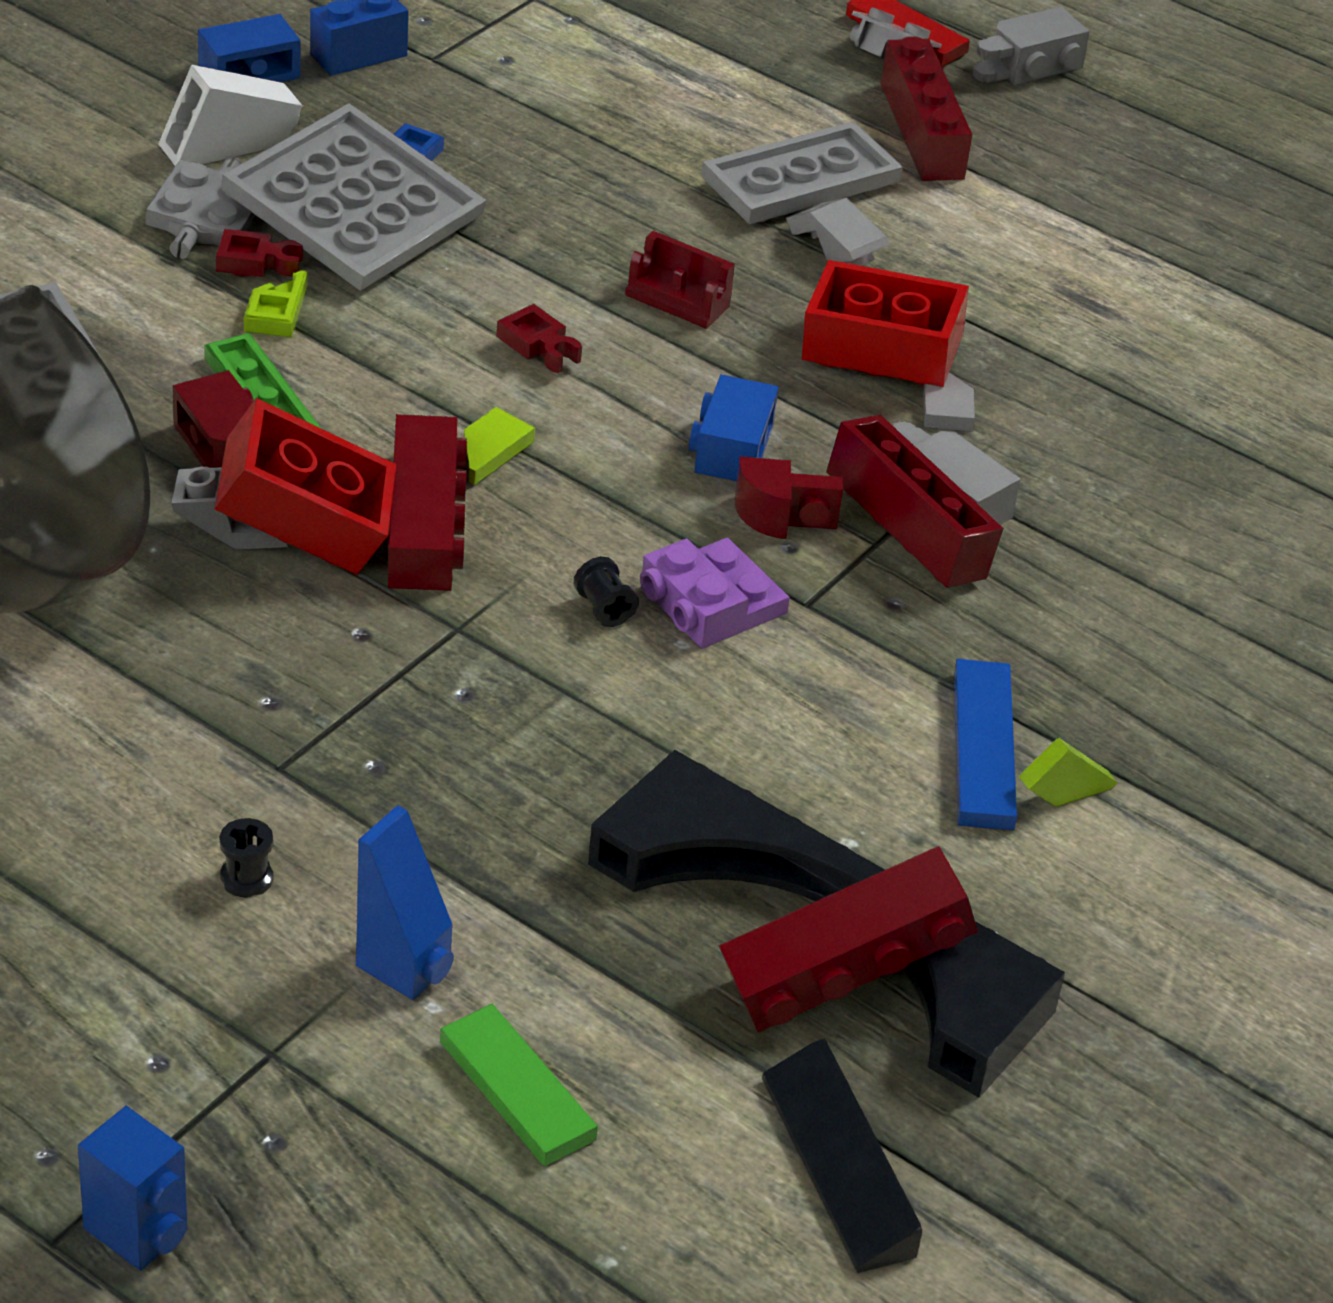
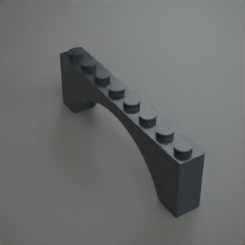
[588,750,1065,1098]

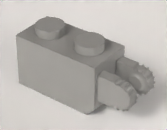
[972,6,1090,85]
[893,421,1021,525]

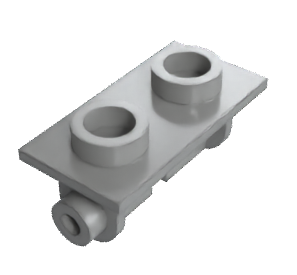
[850,7,942,57]

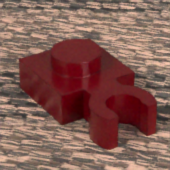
[215,229,303,277]
[496,303,582,373]

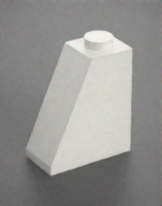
[158,65,303,166]

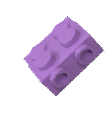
[640,537,790,649]

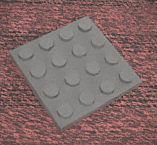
[221,103,486,291]

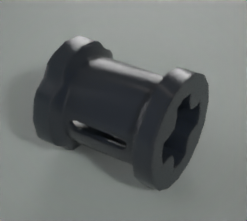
[573,556,639,627]
[219,818,274,898]

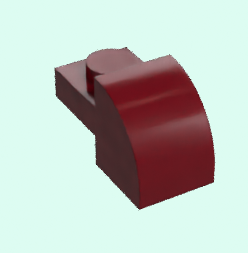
[735,457,843,539]

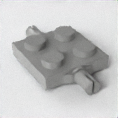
[146,156,257,259]

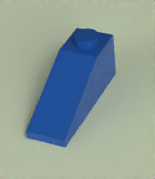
[356,805,454,1000]

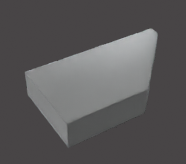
[923,373,975,432]

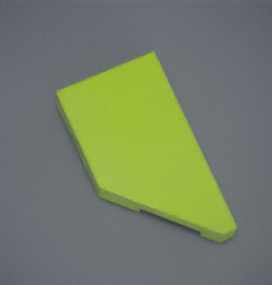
[243,270,308,337]
[464,407,535,485]
[1019,738,1118,807]

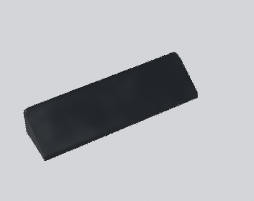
[762,1039,922,1273]

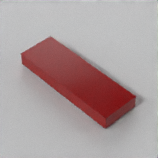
[846,0,970,67]

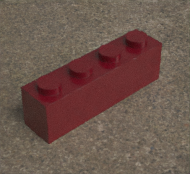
[881,36,973,181]
[388,414,467,591]
[826,414,1004,588]
[719,846,978,1032]

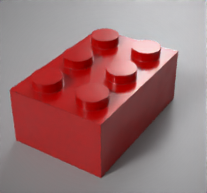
[802,260,969,387]
[214,398,396,575]

